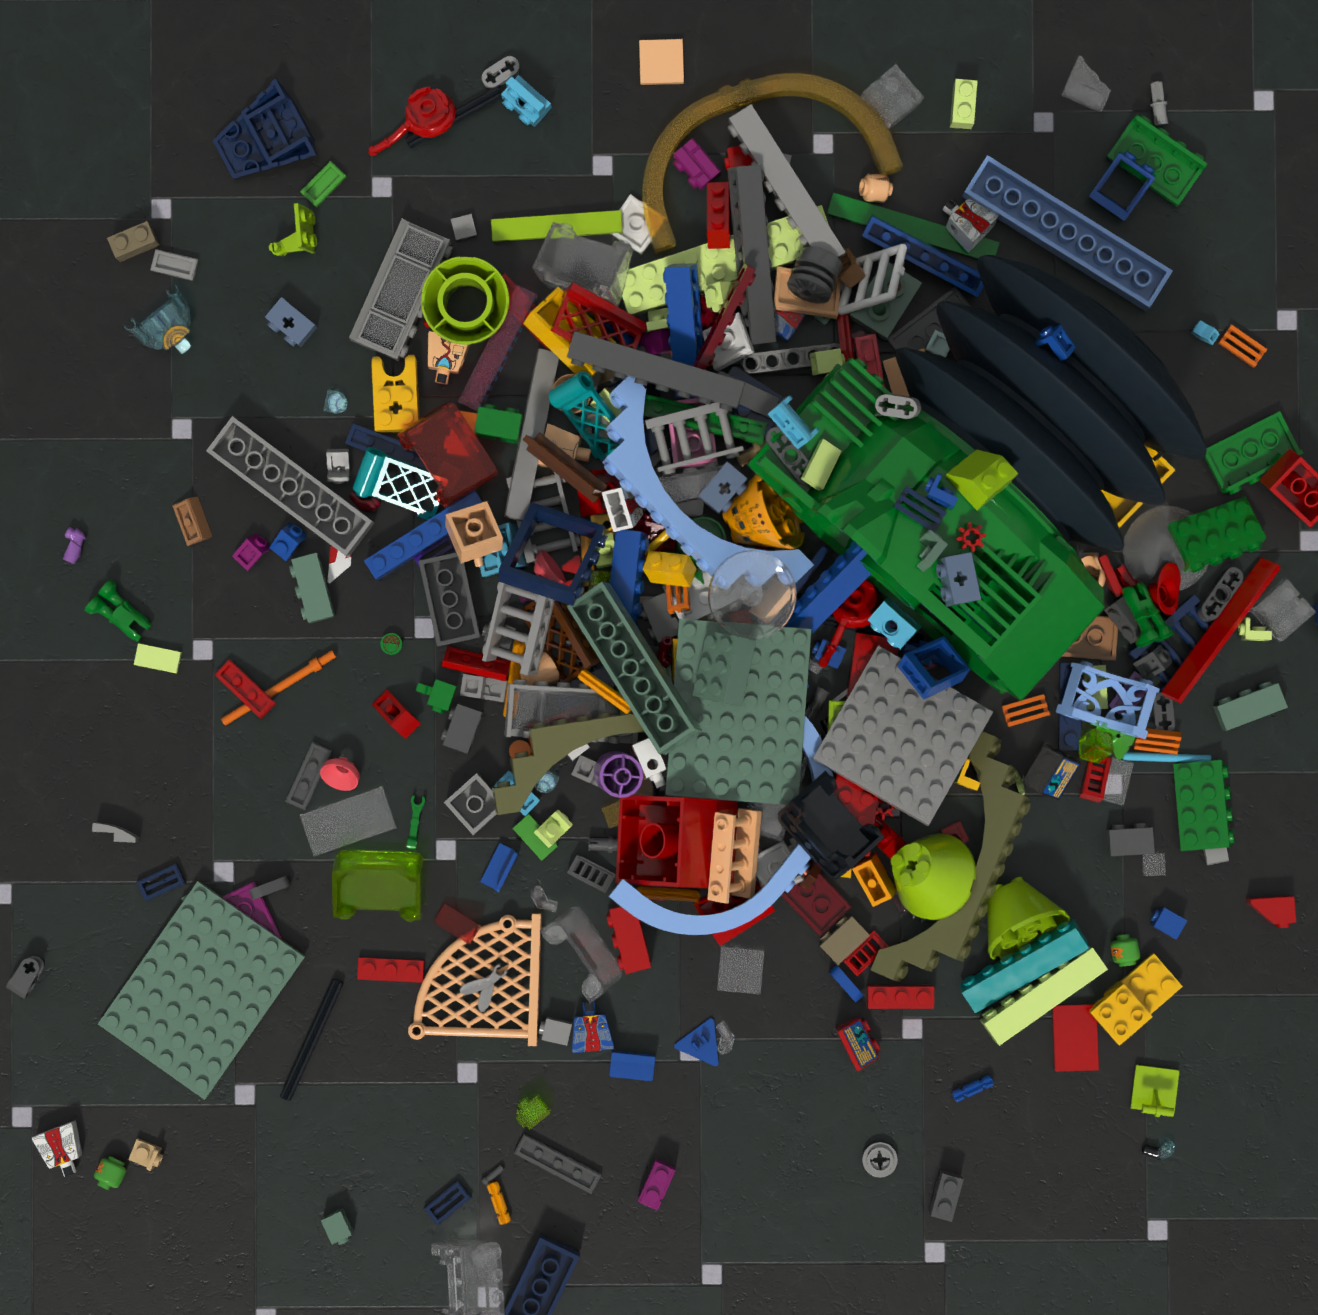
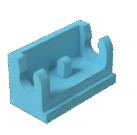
[768,395,820,449]

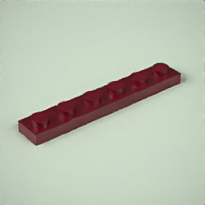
[692,263,756,370]

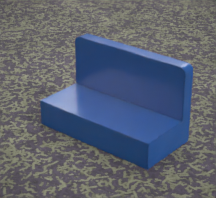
[480,843,519,892]
[609,1050,655,1081]

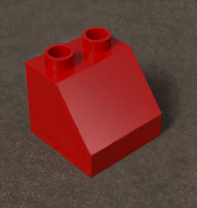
[615,795,738,888]

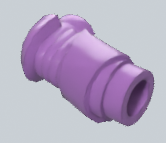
[63,527,86,565]

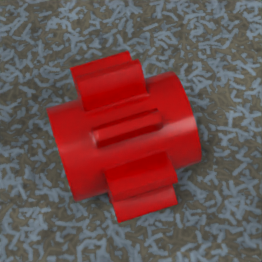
[955,522,986,552]
[876,798,896,820]

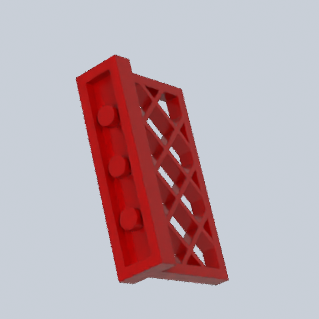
[550,282,647,349]

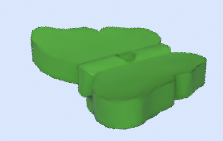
[1096,719,1136,760]

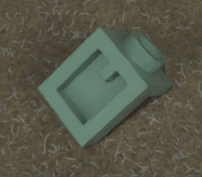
[916,530,948,572]

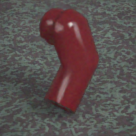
[349,491,381,512]
[657,636,673,668]

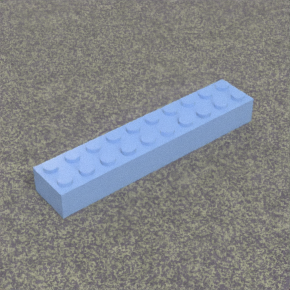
[962,155,1173,311]

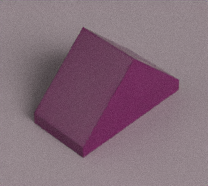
[639,329,672,355]

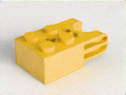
[372,355,421,433]

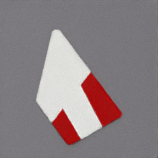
[328,546,352,583]

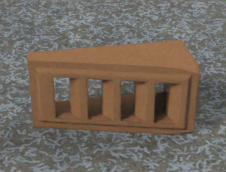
[839,248,866,288]

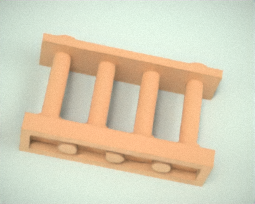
[708,808,762,904]

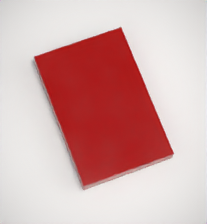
[1052,1004,1099,1072]

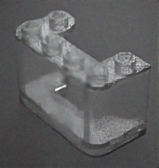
[431,1238,505,1315]

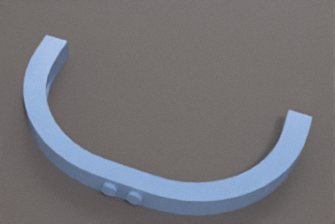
[608,716,834,935]

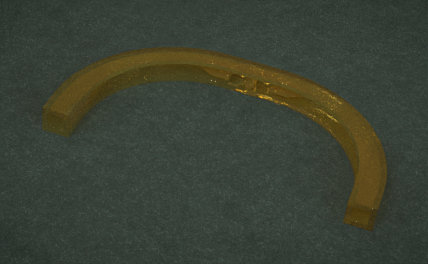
[642,73,903,254]

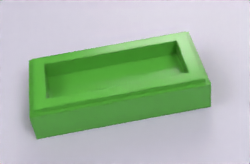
[300,161,346,208]
[512,814,558,861]

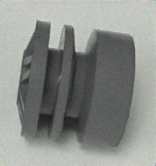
[787,247,843,304]

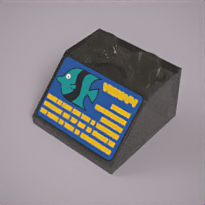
[1021,741,1081,800]

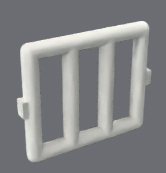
[838,244,907,315]

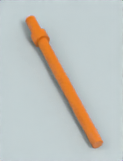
[221,650,336,726]

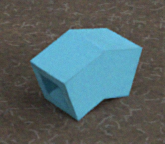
[1191,320,1220,345]

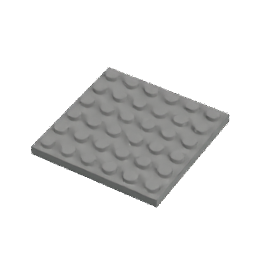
[813,646,993,826]

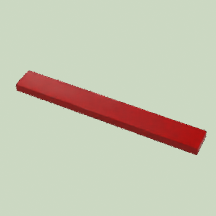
[1162,558,1281,704]

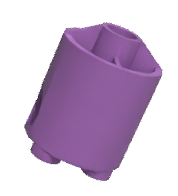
[594,751,643,798]

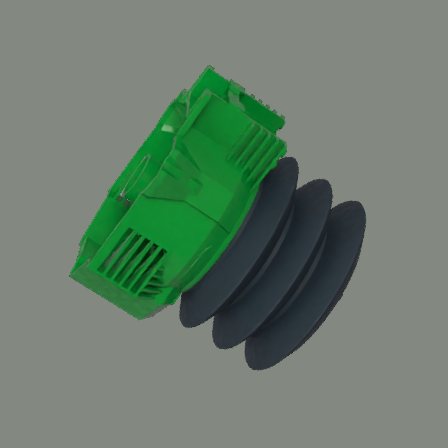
[747,255,1207,701]

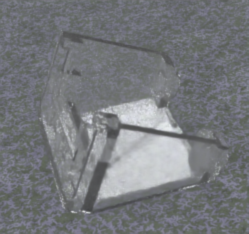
[532,222,633,307]
[539,907,622,1003]

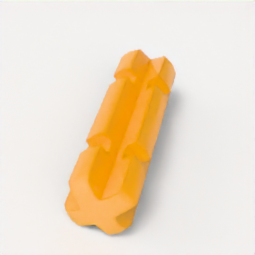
[487,1181,511,1225]

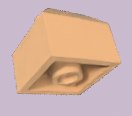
[445,501,503,567]

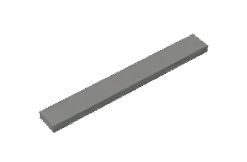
[504,348,559,521]

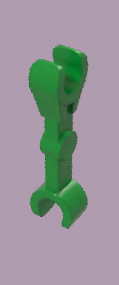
[407,795,426,850]

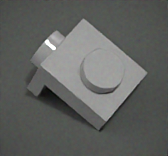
[326,449,350,484]

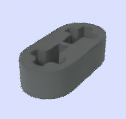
[1152,692,1175,731]
[249,876,291,900]

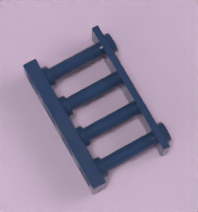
[1126,594,1211,692]

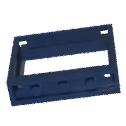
[499,502,608,606]

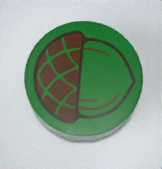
[380,633,403,655]

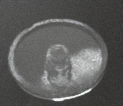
[1123,506,1208,591]
[708,550,796,640]

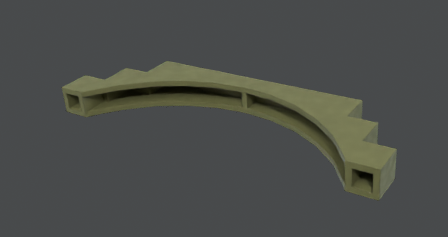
[492,710,645,815]
[871,731,1031,982]

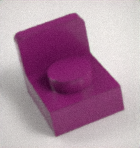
[232,533,270,571]

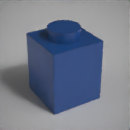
[1150,907,1187,940]

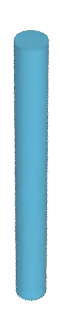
[1123,752,1211,763]

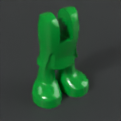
[84,579,151,642]
[1122,582,1174,648]

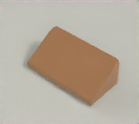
[172,497,212,546]

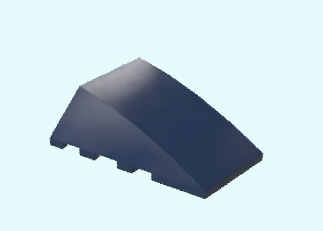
[213,78,317,179]

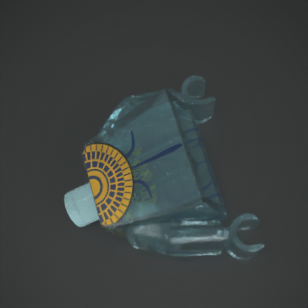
[125,285,191,354]

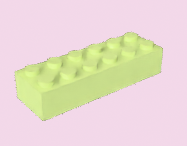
[980,946,1108,1046]

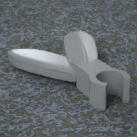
[460,963,508,1012]

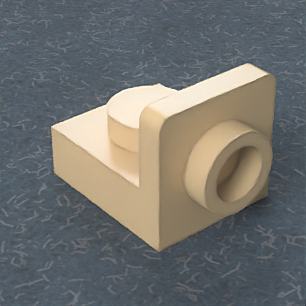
[128,1138,163,1171]

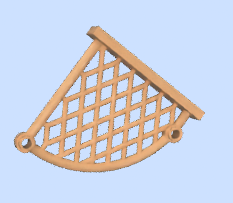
[408,913,542,1046]

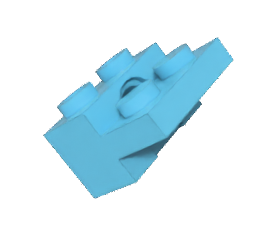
[501,75,552,127]
[480,523,528,577]
[868,597,921,649]

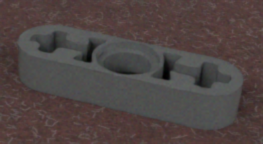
[765,427,809,485]
[1197,567,1243,622]

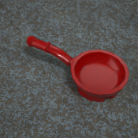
[368,87,456,156]
[818,580,882,667]

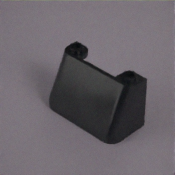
[777,770,885,880]

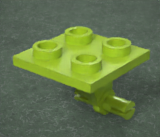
[269,203,317,256]
[1130,1065,1180,1117]

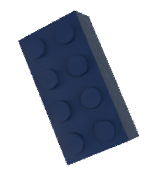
[503,1233,580,1315]

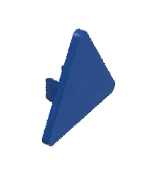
[674,1018,719,1066]

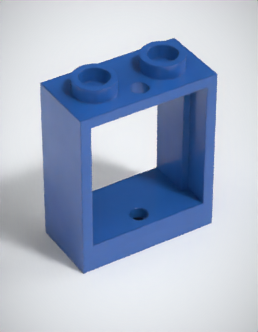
[1089,151,1156,221]
[897,636,970,700]

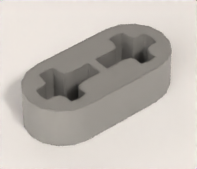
[482,56,520,89]
[875,394,921,419]

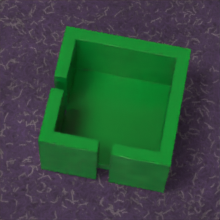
[474,404,523,444]

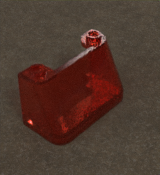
[397,402,498,508]

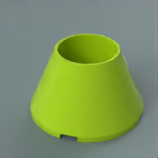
[421,257,509,345]

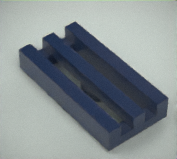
[893,486,947,532]
[136,863,186,902]
[424,1180,472,1226]

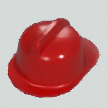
[1148,563,1181,615]

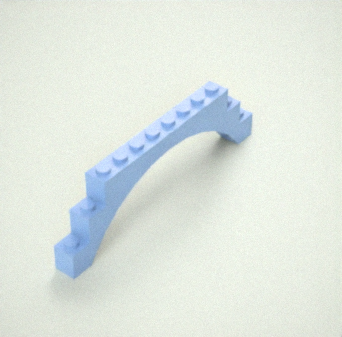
[602,377,814,590]

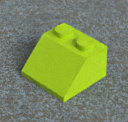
[945,450,1019,511]

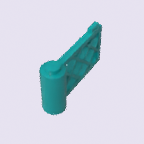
[548,371,620,461]
[352,447,449,520]

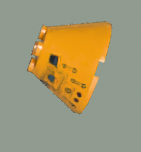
[722,474,804,549]

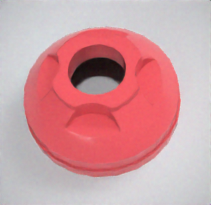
[534,550,566,584]
[320,757,360,791]

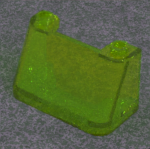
[332,851,423,922]

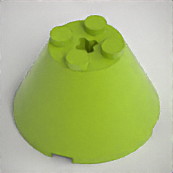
[891,833,976,920]
[987,877,1070,960]

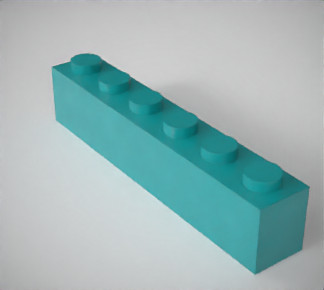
[960,919,1089,1013]

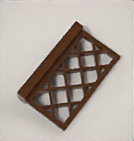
[523,432,609,504]
[521,600,601,683]

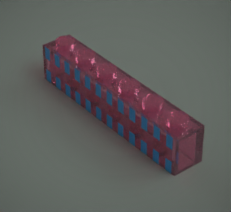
[458,285,538,412]

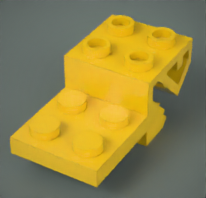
[1089,953,1183,1046]

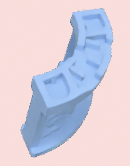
[1056,660,1160,739]

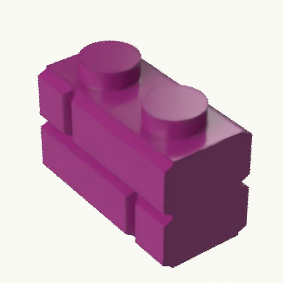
[672,138,721,191]
[638,1158,676,1211]

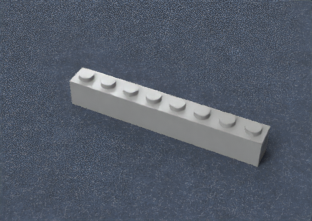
[727,105,846,259]

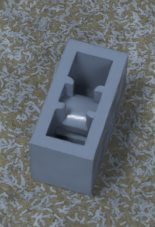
[265,297,317,347]
[698,462,748,514]
[936,552,981,607]

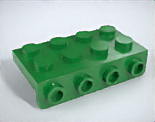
[1106,115,1207,207]
[1204,411,1304,495]
[1167,496,1266,573]
[1173,760,1235,851]

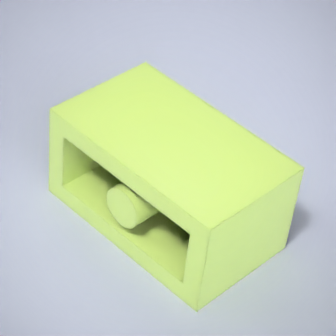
[950,79,977,129]

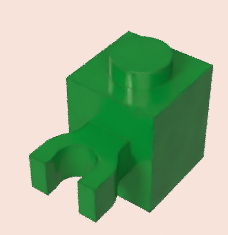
[416,679,457,714]

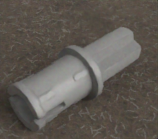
[1150,81,1168,126]

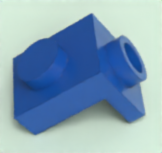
[269,523,307,561]

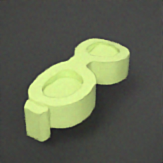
[1009,765,1025,795]

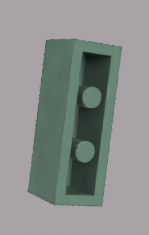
[289,553,336,624]
[1213,681,1288,731]

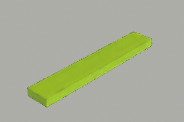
[491,210,623,242]

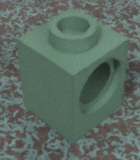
[321,1208,354,1245]

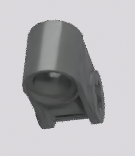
[6,956,44,999]

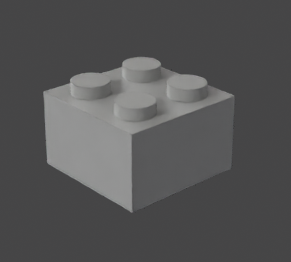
[444,773,497,835]

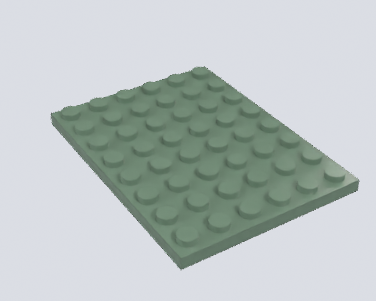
[665,619,812,805]
[98,881,306,1100]

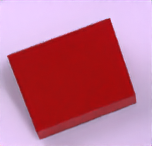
[561,555,581,575]

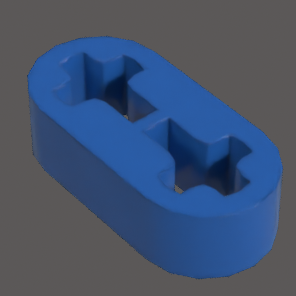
[828,964,864,1003]

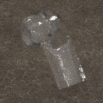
[531,886,558,912]
[715,1021,735,1055]

